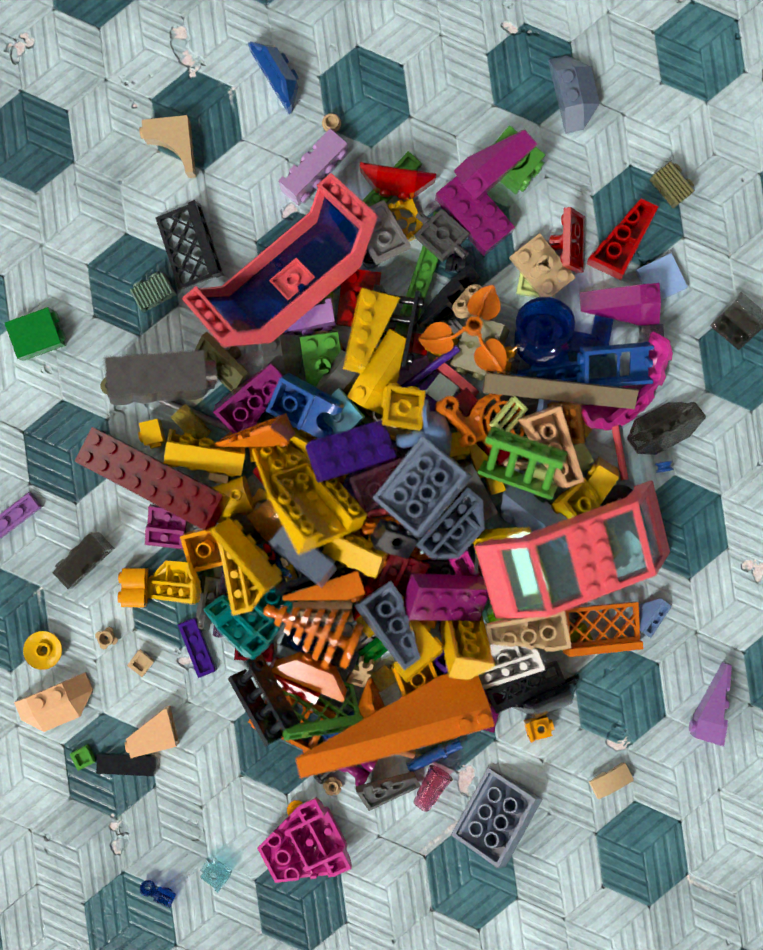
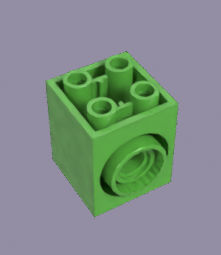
[494,125,545,195]

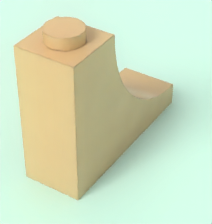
[139,115,196,178]

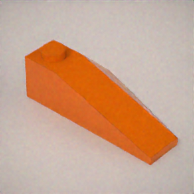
[283,571,366,603]

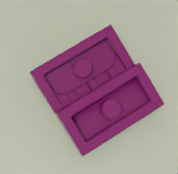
[145,504,187,549]

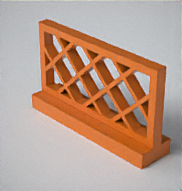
[563,601,643,657]

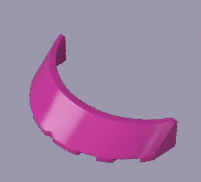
[569,331,673,431]

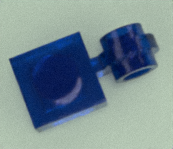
[140,880,176,909]

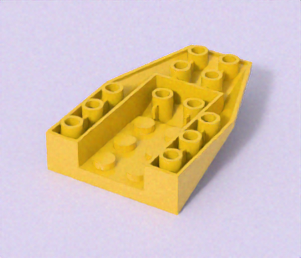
[252,443,367,555]

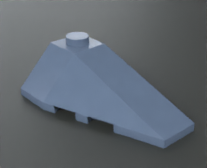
[354,581,420,670]

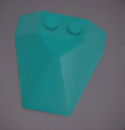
[203,583,297,659]

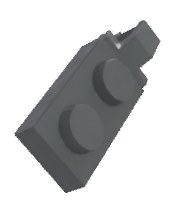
[196,576,222,630]

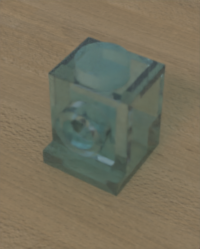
[200,857,232,893]

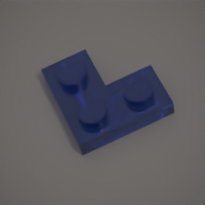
[568,315,614,357]

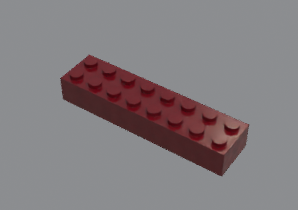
[75,427,230,532]

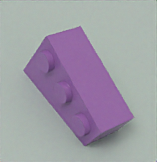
[275,298,336,335]

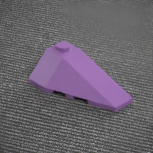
[689,662,732,746]

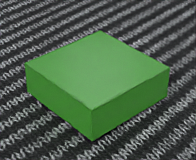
[70,744,97,771]

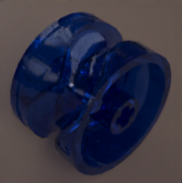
[514,297,575,367]

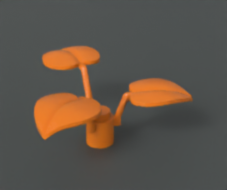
[419,285,507,372]

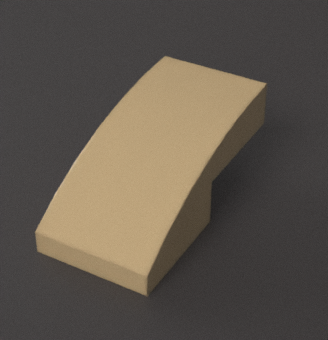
[589,762,634,799]

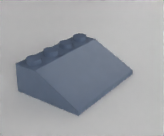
[373,436,473,537]
[451,767,542,868]

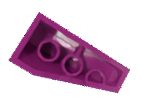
[454,129,538,200]
[579,283,661,326]
[213,363,283,433]

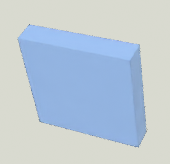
[636,253,688,300]

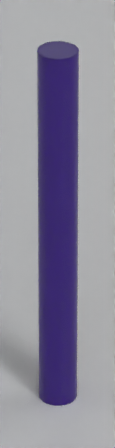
[401,345,461,388]

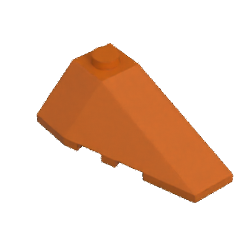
[214,413,296,447]

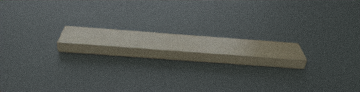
[482,372,639,409]

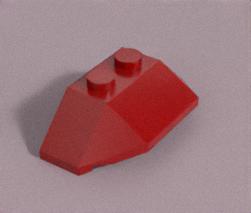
[360,162,437,200]

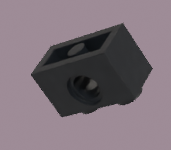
[370,519,419,559]

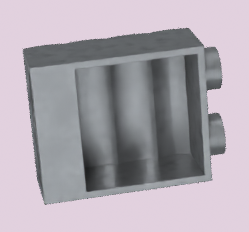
[104,350,217,405]

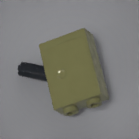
[446,315,510,381]

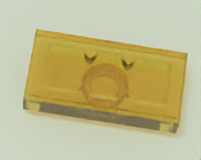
[171,404,211,440]

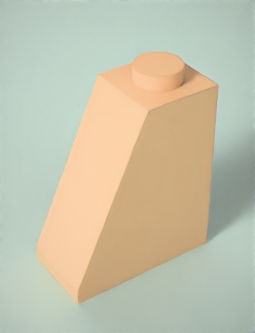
[125,706,179,758]

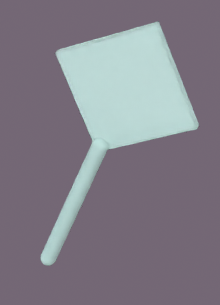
[422,373,459,406]

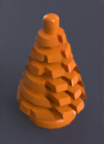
[264,604,364,669]

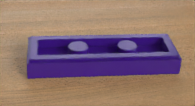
[177,617,217,678]

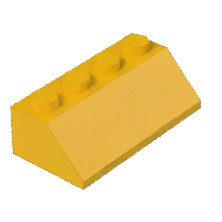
[210,518,282,595]
[439,615,495,680]

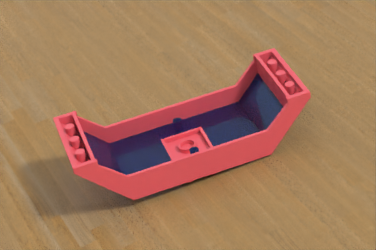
[181,173,377,347]

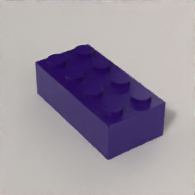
[305,420,396,483]

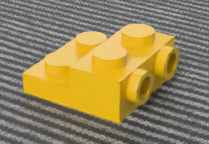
[382,383,425,431]

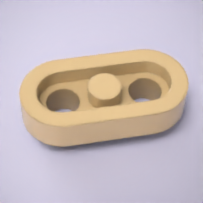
[452,284,482,319]

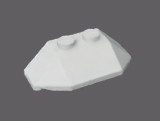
[478,644,546,689]

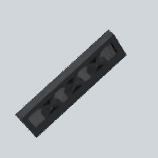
[486,660,566,714]

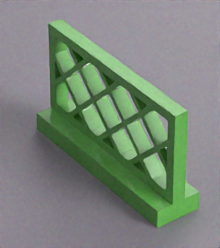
[283,682,363,741]

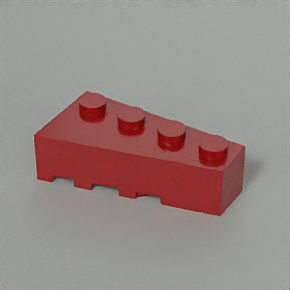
[587,198,659,280]

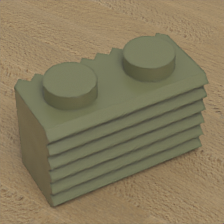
[650,161,695,209]

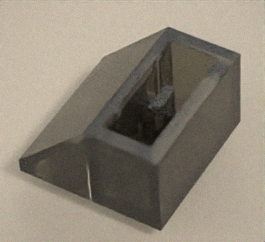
[710,292,763,350]

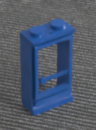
[577,341,654,387]

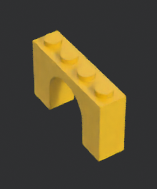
[356,596,443,683]

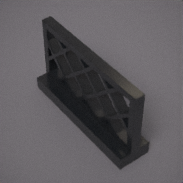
[155,200,224,290]

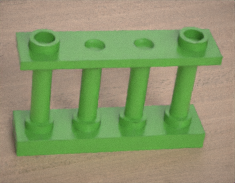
[477,426,568,500]

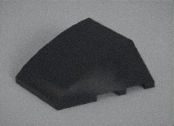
[512,674,579,719]

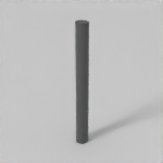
[159,401,230,432]

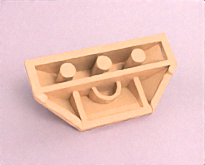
[14,672,93,732]

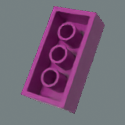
[435,176,515,257]
[403,574,489,621]

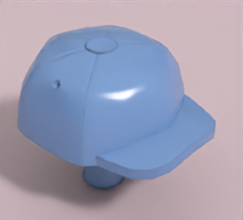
[396,400,452,456]

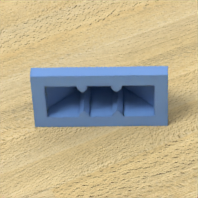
[639,598,672,638]

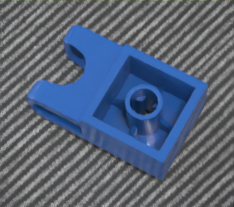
[266,373,344,439]

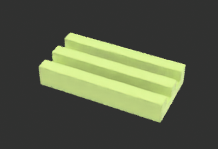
[489,396,528,432]

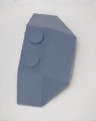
[548,56,600,134]
[416,488,484,559]

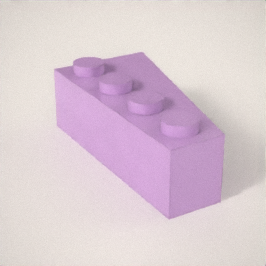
[278,129,348,206]

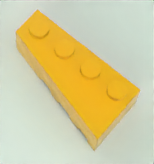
[343,288,400,374]

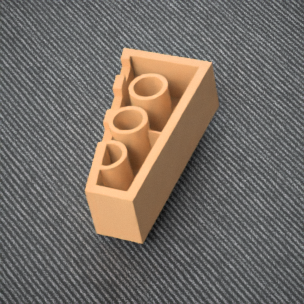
[518,406,584,488]

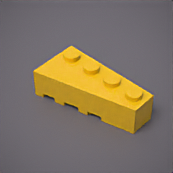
[163,428,245,477]

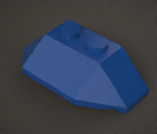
[248,42,299,115]

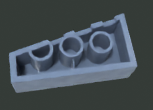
[500,485,569,555]

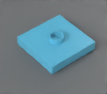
[323,388,365,435]

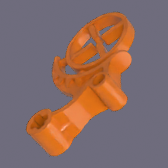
[435,394,525,448]

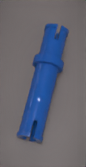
[406,737,463,772]

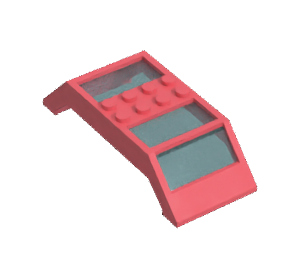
[474,480,670,619]

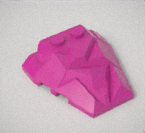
[257,797,352,883]

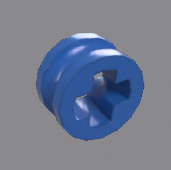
[655,461,674,473]

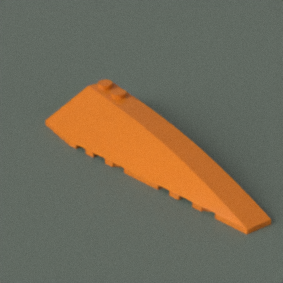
[295,674,495,778]

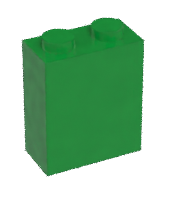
[5,307,66,361]

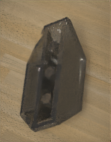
[627,402,706,455]

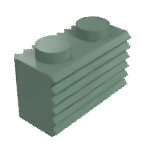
[130,272,177,313]

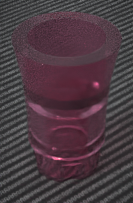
[413,765,453,812]

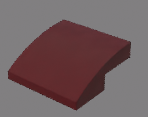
[377,554,430,596]

